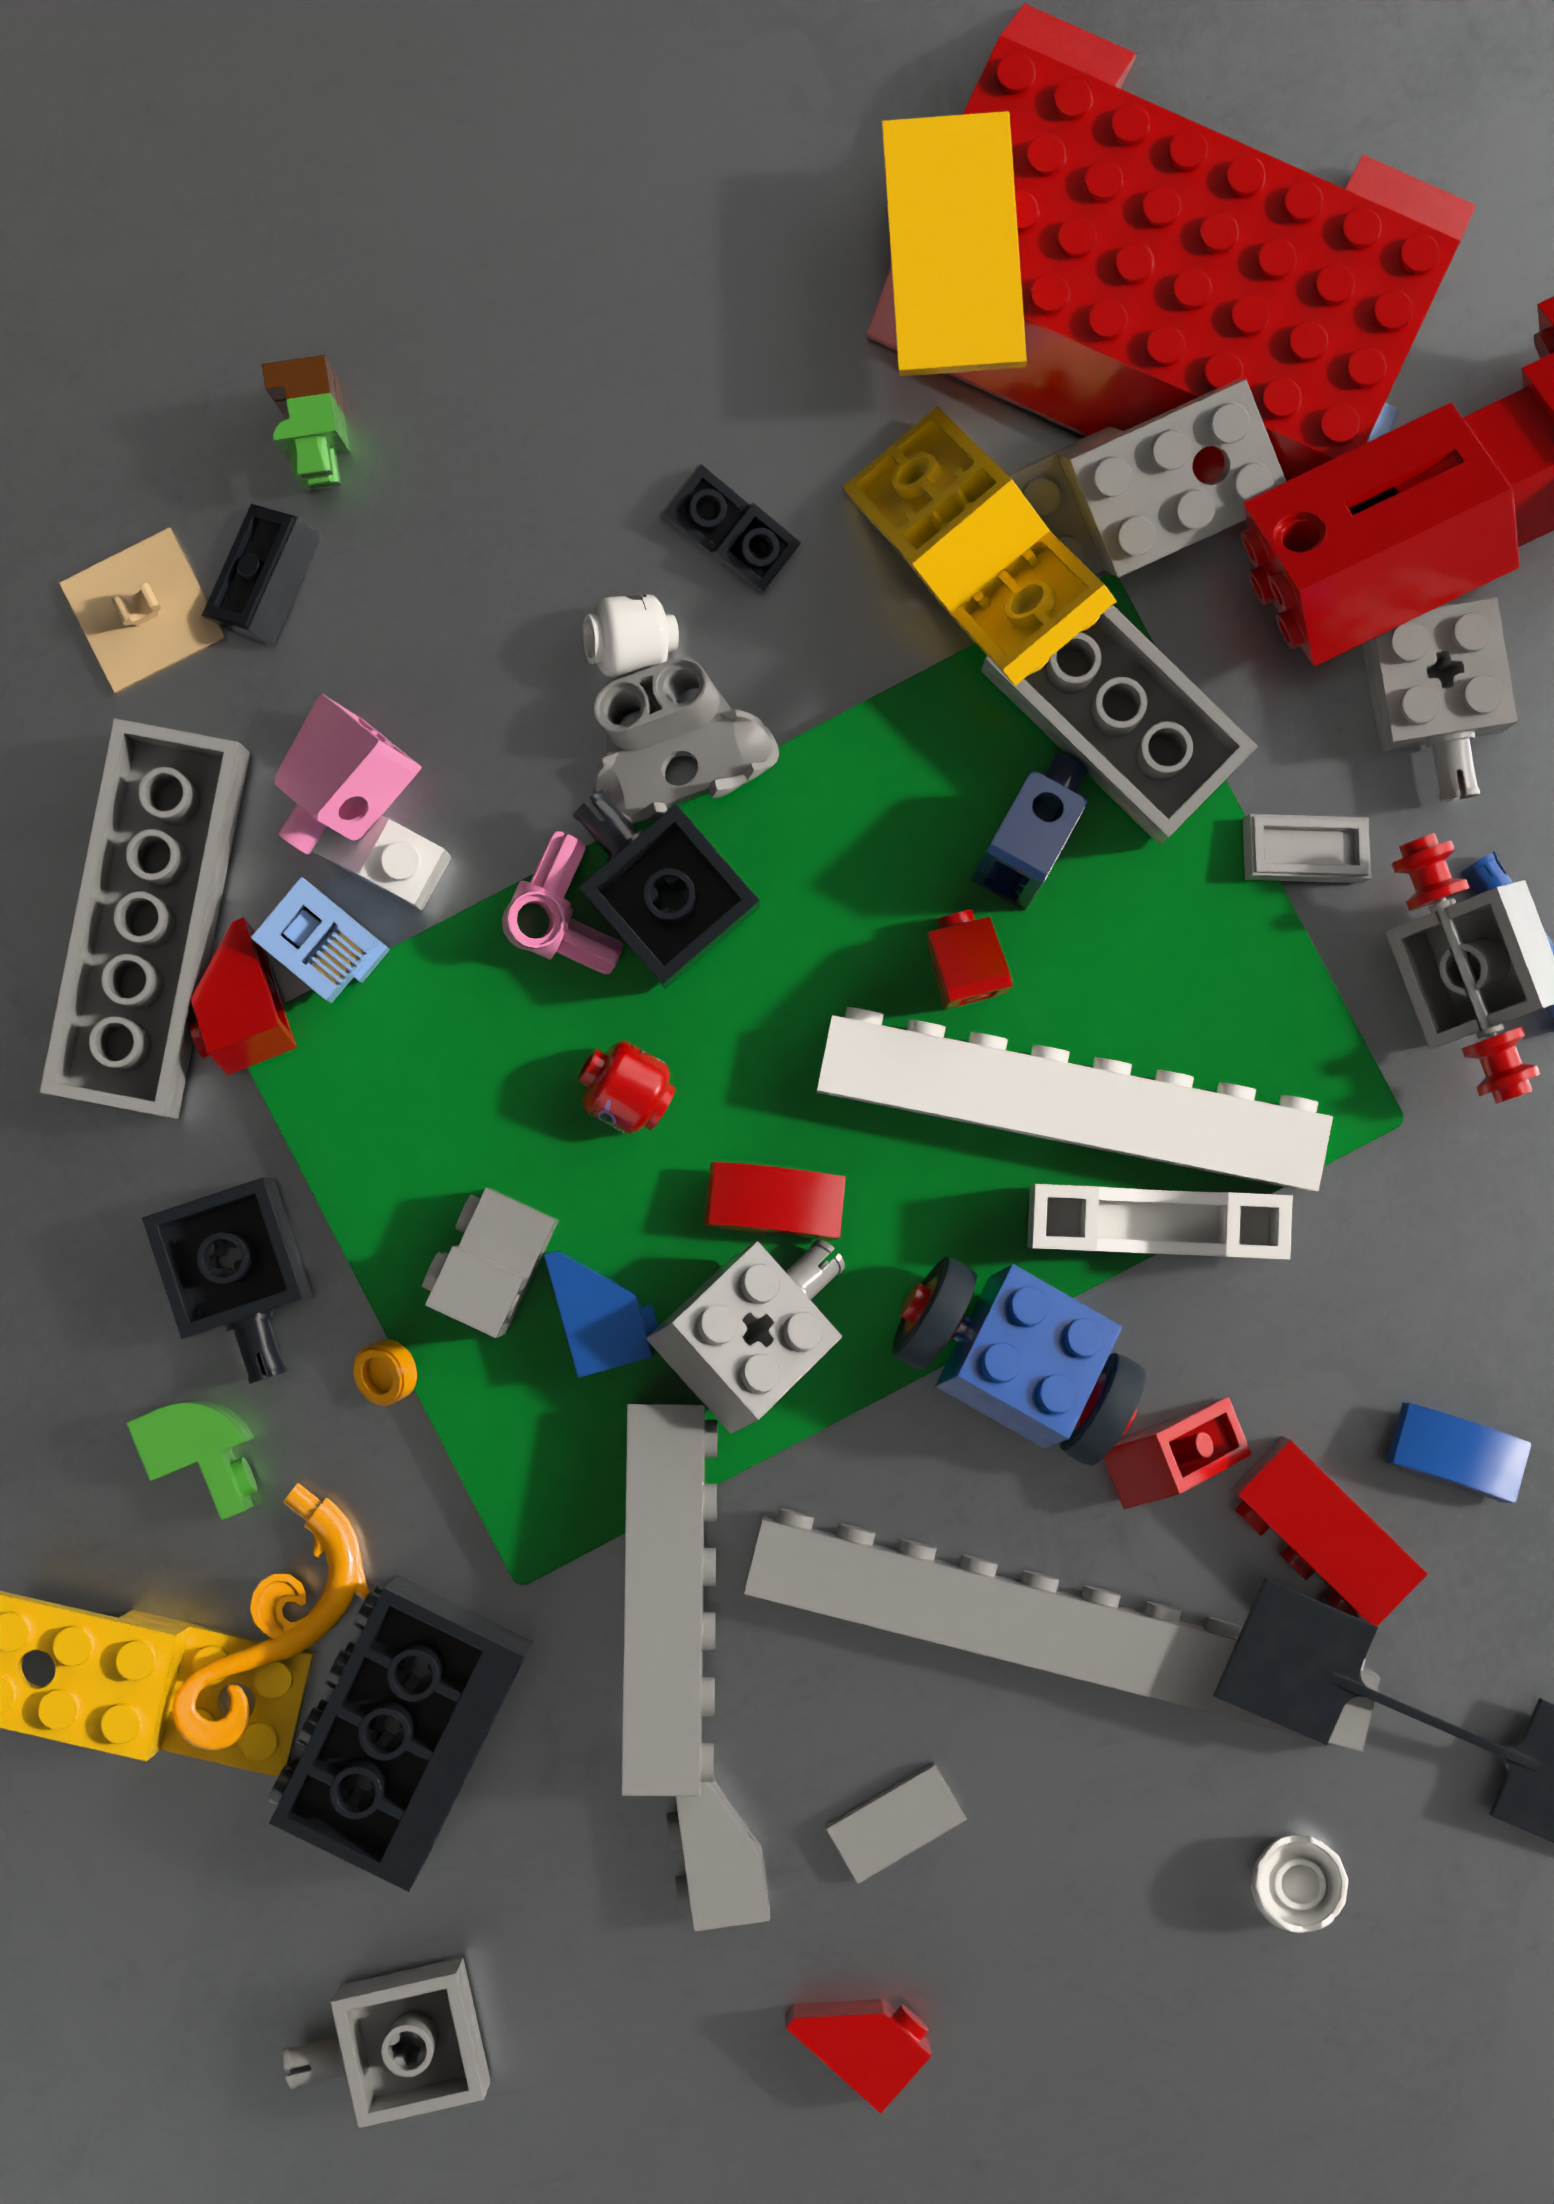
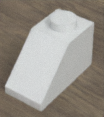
[312,815,452,911]

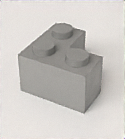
[422,1188,559,1338]

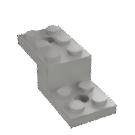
[1006,378,1286,578]

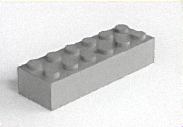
[39,718,250,1119]

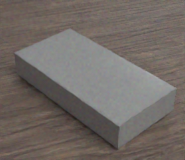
[1243,814,1371,883]
[826,1762,967,1884]

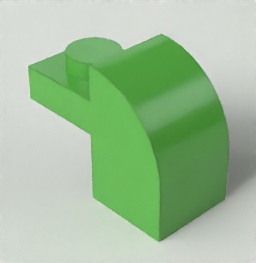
[126,1400,257,1521]

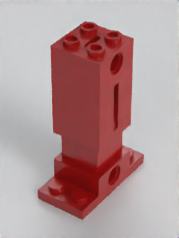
[1240,296,1554,667]

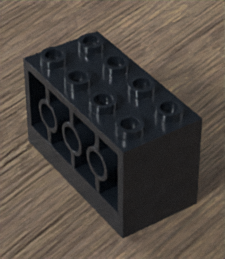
[267,1576,533,1892]

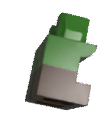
[262,355,350,491]

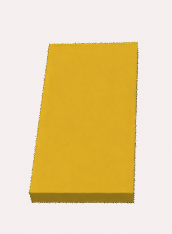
[882,111,1027,377]

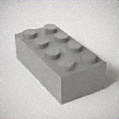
[981,605,1258,846]

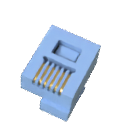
[251,877,390,1003]

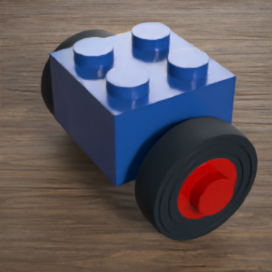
[892,1257,1146,1466]

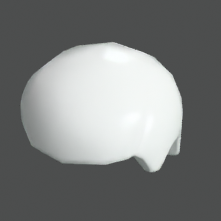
[1250,1835,1349,1933]

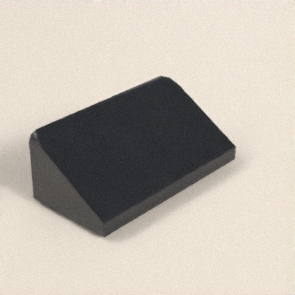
[201,504,321,645]

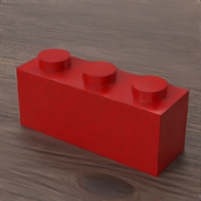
[1230,1436,1428,1626]

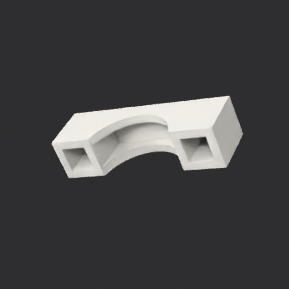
[1027,1184,1293,1260]

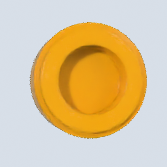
[353,1339,417,1406]

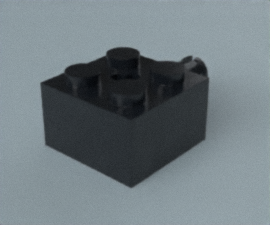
[573,789,760,989]
[142,1177,313,1384]

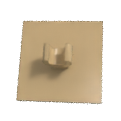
[59,527,227,694]

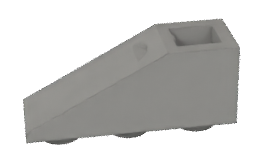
[667,1780,770,1932]

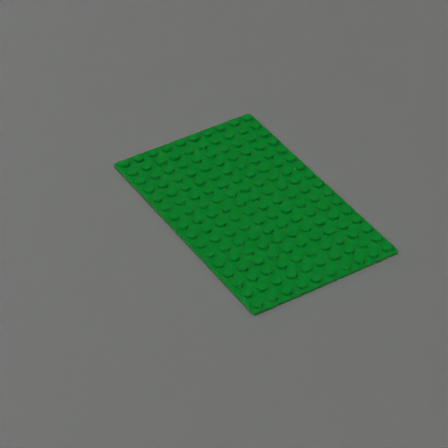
[248,575,1404,1585]

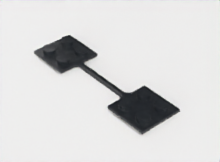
[1213,1577,1554,1843]

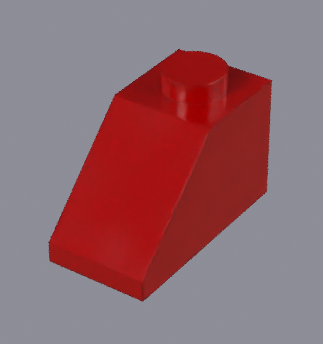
[925,910,1013,1010]
[189,917,297,1076]
[1103,1396,1252,1510]
[785,1999,932,2114]

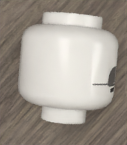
[583,595,679,678]

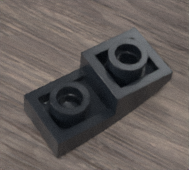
[659,464,801,592]

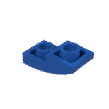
[1386,1402,1532,1504]

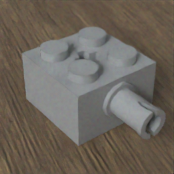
[1362,597,1518,802]
[646,1240,845,1434]
[282,1957,491,2129]

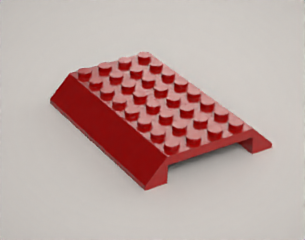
[867,3,1476,483]

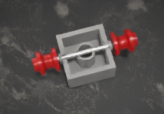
[1385,833,1554,1104]

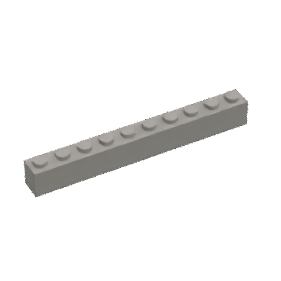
[744,1508,1381,1752]

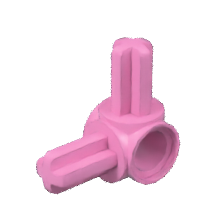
[502,831,623,974]

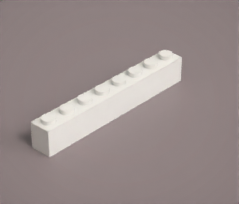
[816,1007,1333,1192]

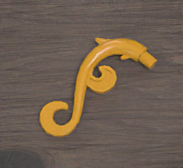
[172,1483,370,1751]

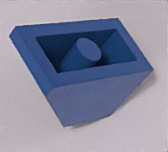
[544,1251,659,1378]

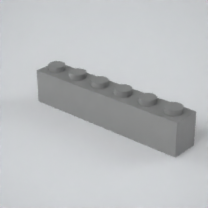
[622,1404,718,1797]

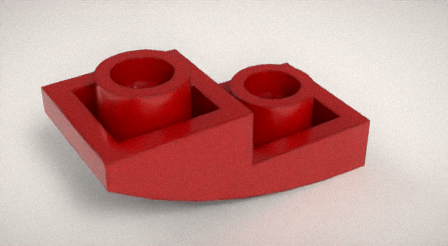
[704,1162,846,1241]

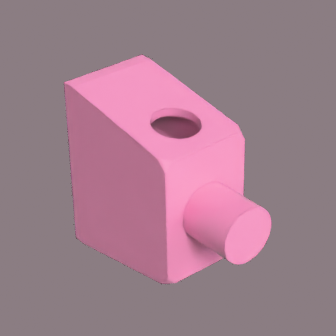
[275,693,422,855]

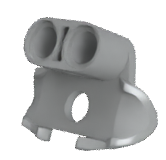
[593,657,779,824]

